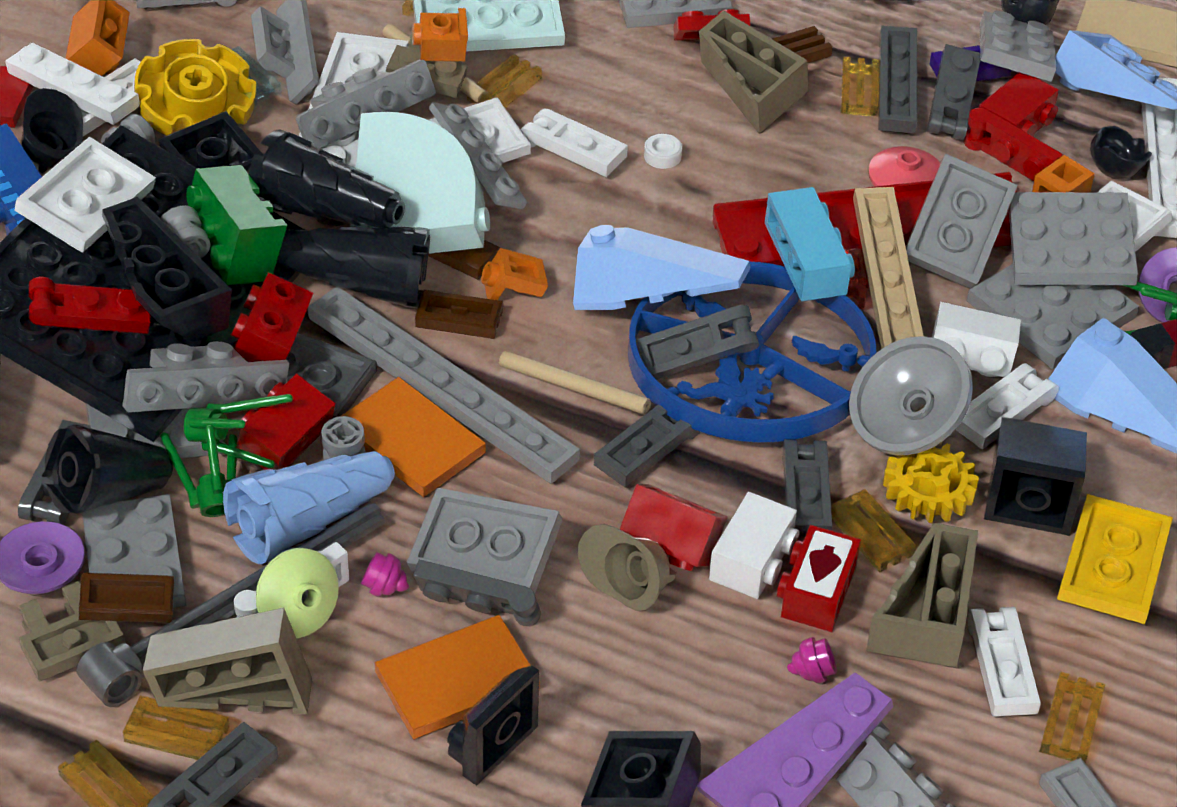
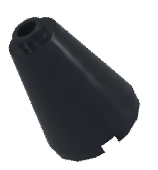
[45,425,173,514]

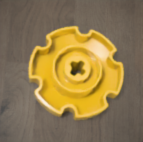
[134,39,256,136]

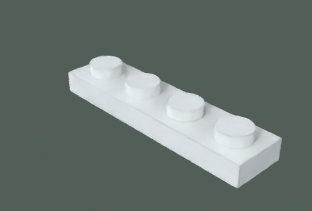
[5,43,140,125]

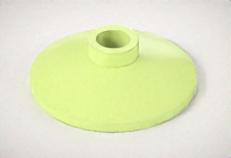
[256,548,339,638]

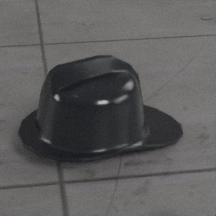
[21,88,83,173]

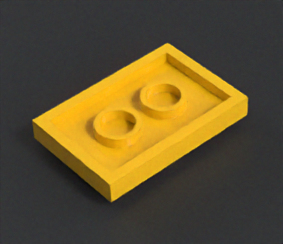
[1057,494,1173,624]

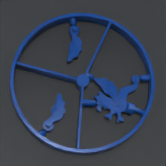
[628,261,876,443]

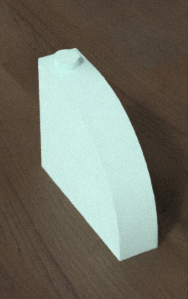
[350,112,490,254]

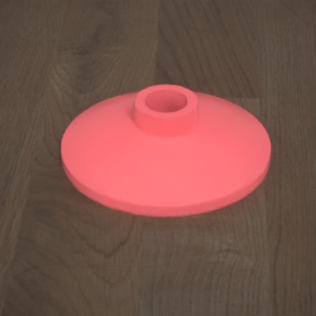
[868,146,940,186]

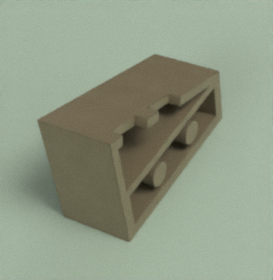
[699,10,808,134]
[866,523,978,668]
[143,608,312,714]

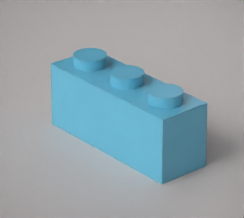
[765,187,855,301]

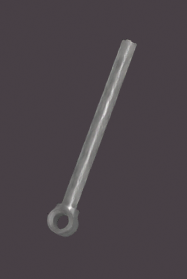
[76,503,385,708]

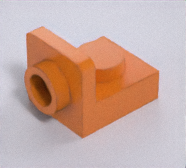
[481,248,548,300]

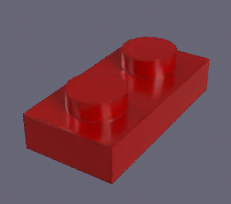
[673,9,750,40]

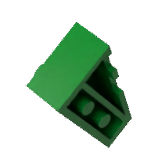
[187,165,287,285]

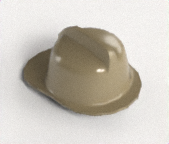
[578,524,676,611]

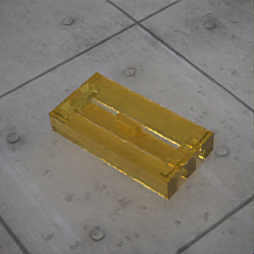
[467,54,542,107]
[840,56,880,116]
[831,489,917,573]
[1039,672,1105,764]
[122,695,230,760]
[58,740,154,807]

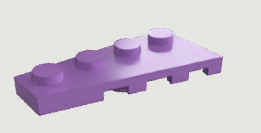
[697,672,893,807]

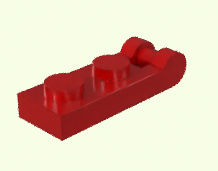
[964,108,1063,181]
[29,277,150,334]

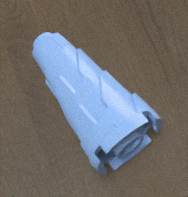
[223,451,395,564]

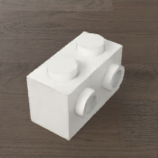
[932,302,1021,377]
[709,492,800,599]

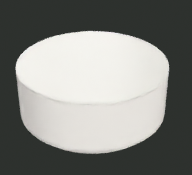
[644,134,682,169]

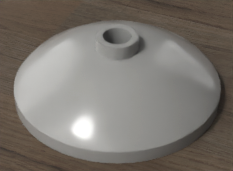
[849,336,973,455]

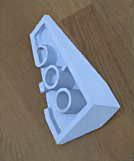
[1055,30,1177,110]
[573,225,751,310]
[1048,318,1177,454]

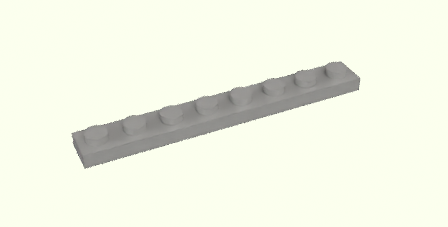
[308,287,580,484]

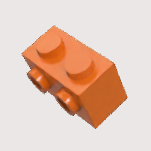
[65,0,130,76]

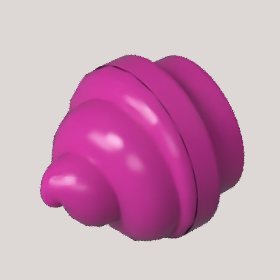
[361,552,409,597]
[787,637,837,684]

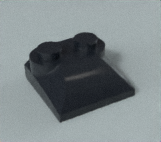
[159,111,263,172]
[447,665,539,786]
[581,731,702,807]

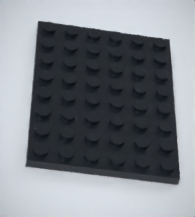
[0,125,305,443]

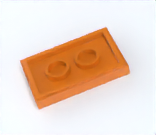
[340,377,486,498]
[375,615,540,740]

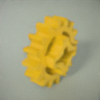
[883,443,979,523]

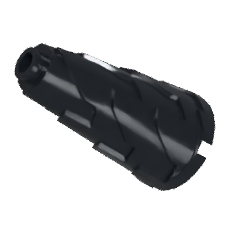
[249,129,405,228]
[276,227,430,309]

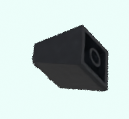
[984,417,1087,536]

